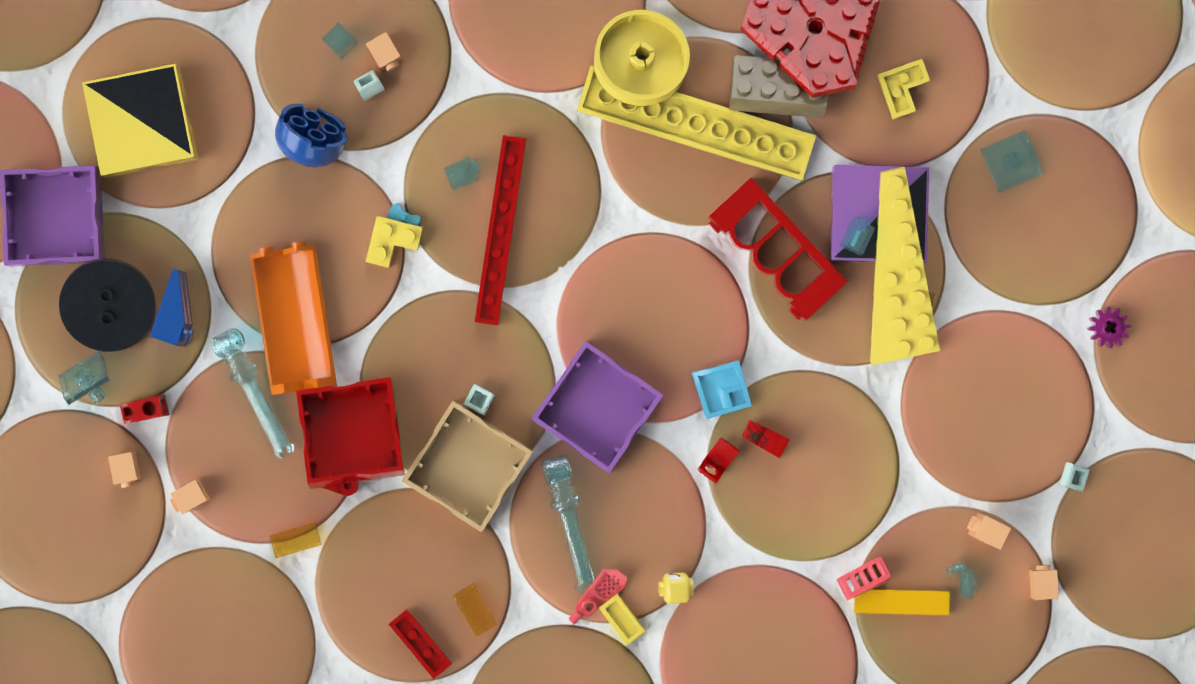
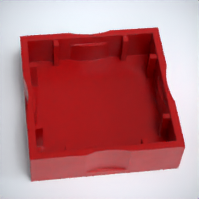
[296,377,405,489]

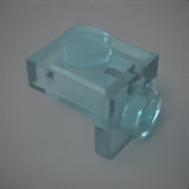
[946,563,977,598]

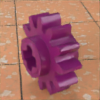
[1087,306,1131,349]

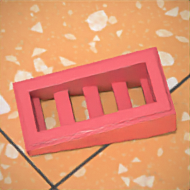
[836,557,891,601]

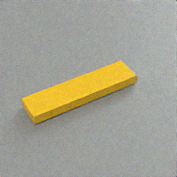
[854,589,950,615]

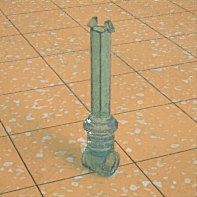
[211,328,293,459]
[541,455,594,594]

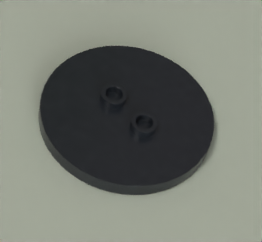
[59,258,156,352]

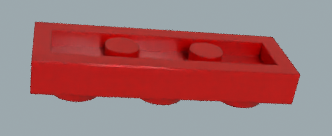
[388,608,452,679]

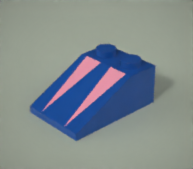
[150,268,194,347]

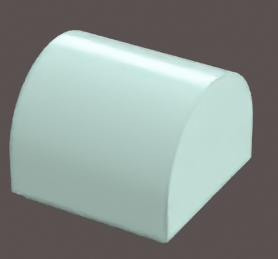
[353,70,385,101]
[463,384,496,416]
[1059,462,1090,492]

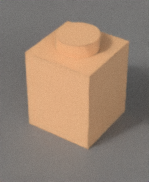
[366,32,402,72]
[108,451,141,488]
[170,479,210,514]
[1029,565,1059,600]

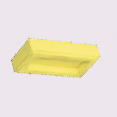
[599,593,646,646]

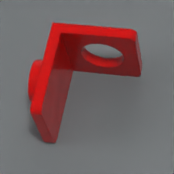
[697,438,739,484]

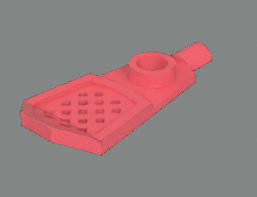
[568,569,627,624]

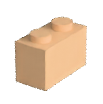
[967,513,1011,550]

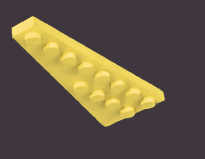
[870,167,940,365]

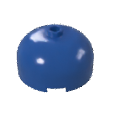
[275,104,348,168]

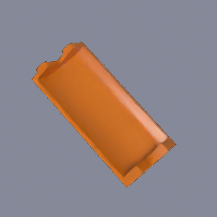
[250,241,337,395]

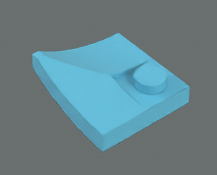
[691,360,752,419]

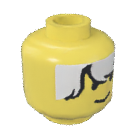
[658,572,694,604]

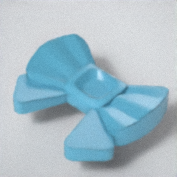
[388,203,421,226]

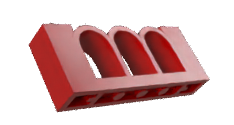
[708,178,848,321]

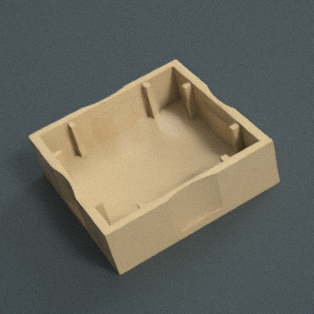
[402,401,534,532]

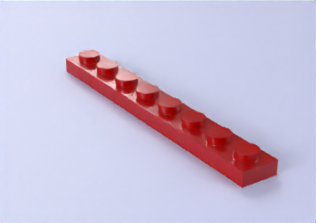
[474,135,526,326]

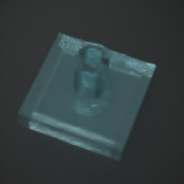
[980,130,1044,193]
[58,351,110,405]

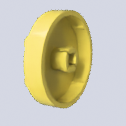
[594,10,690,106]

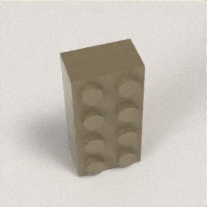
[729,55,828,118]

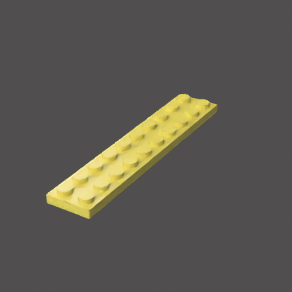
[577,66,816,181]

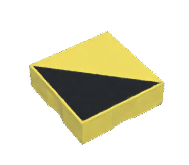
[82,64,199,178]

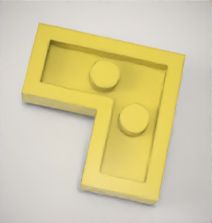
[877,59,930,120]
[366,216,423,268]

